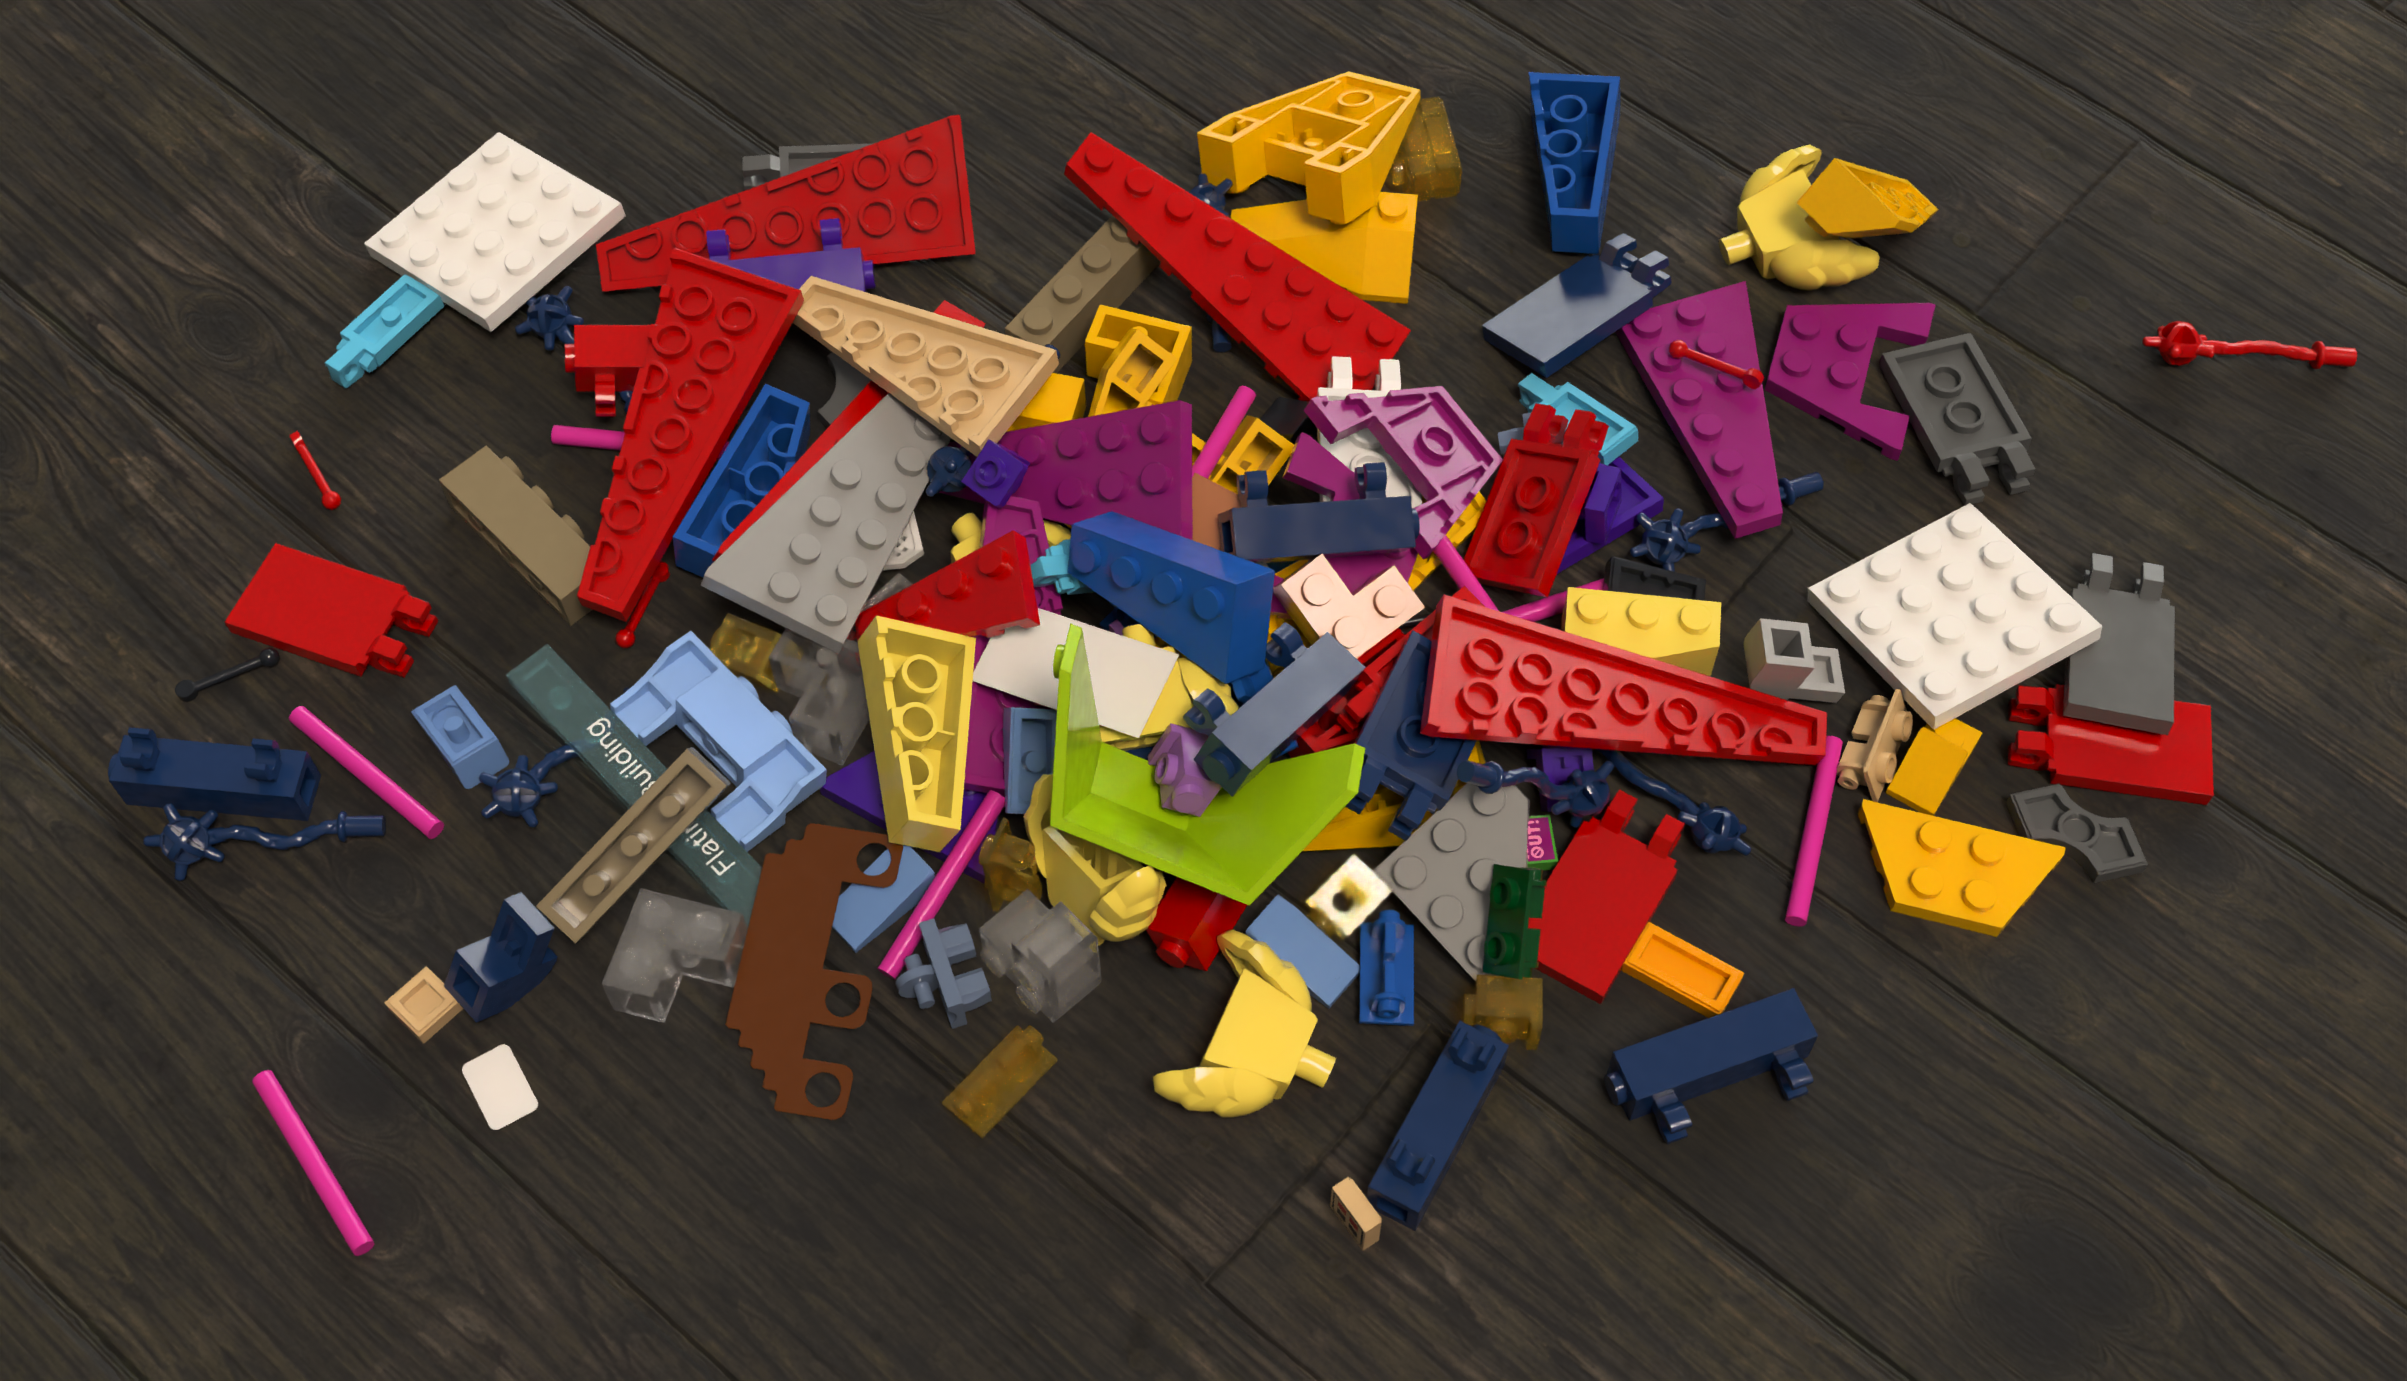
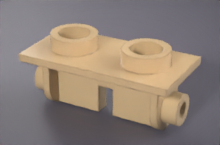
[1837,689,1913,802]

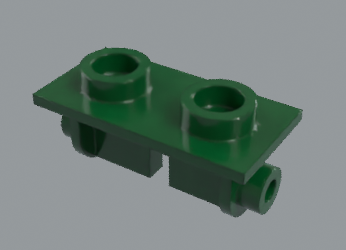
[1482,864,1547,980]

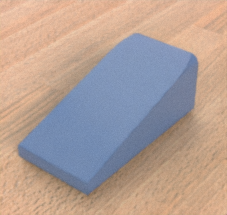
[411,685,509,789]
[1003,707,1057,814]
[832,845,935,953]
[1245,894,1360,1009]

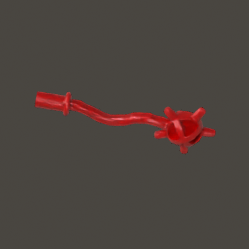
[2142,321,2357,370]

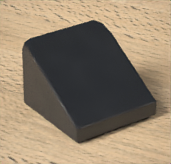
[1260,397,1316,444]

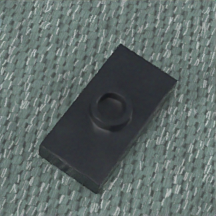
[1603,556,1706,601]

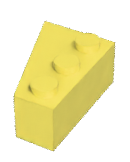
[1561,587,1721,676]

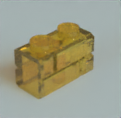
[1390,96,1462,201]

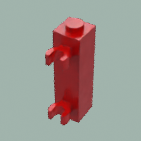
[565,325,651,416]
[1146,877,1247,971]

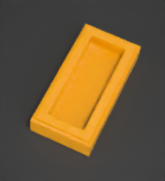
[1621,921,1744,1018]

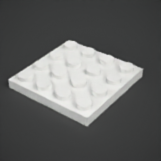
[364,132,626,332]
[1807,503,2102,730]

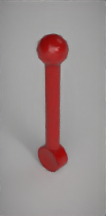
[1669,340,1764,389]
[289,431,341,510]
[615,561,670,648]

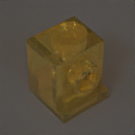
[710,613,798,693]
[1304,853,1392,940]
[1462,975,1543,1050]

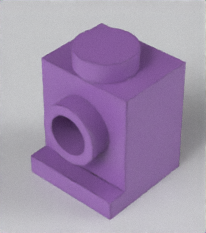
[1148,723,1222,817]

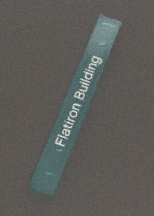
[506,644,762,933]

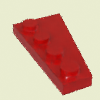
[855,530,1040,658]

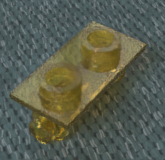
[979,818,1042,912]
[942,1025,1058,1138]

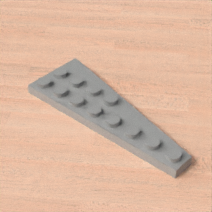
[701,393,952,654]

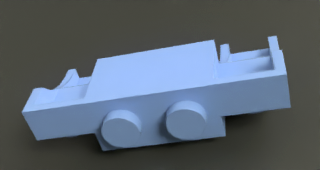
[610,631,827,853]

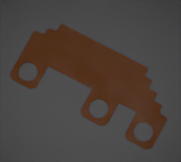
[725,823,903,1120]

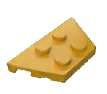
[1858,799,2065,937]

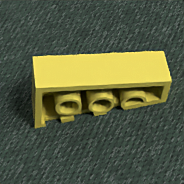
[857,615,976,852]

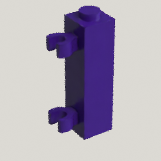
[706,218,876,293]

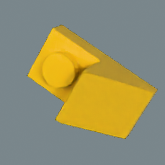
[1885,718,1982,816]

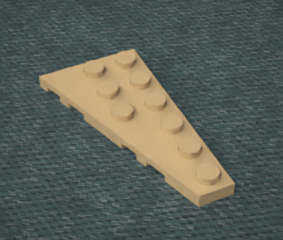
[793,276,1059,456]

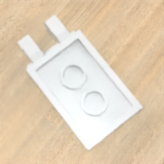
[1317,356,1422,508]

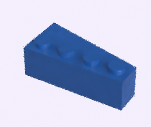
[1529,72,1620,254]
[673,384,810,577]
[1068,511,1275,684]

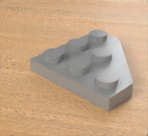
[1374,761,1530,990]

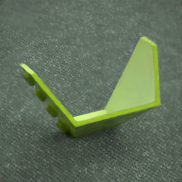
[1050,623,1365,906]

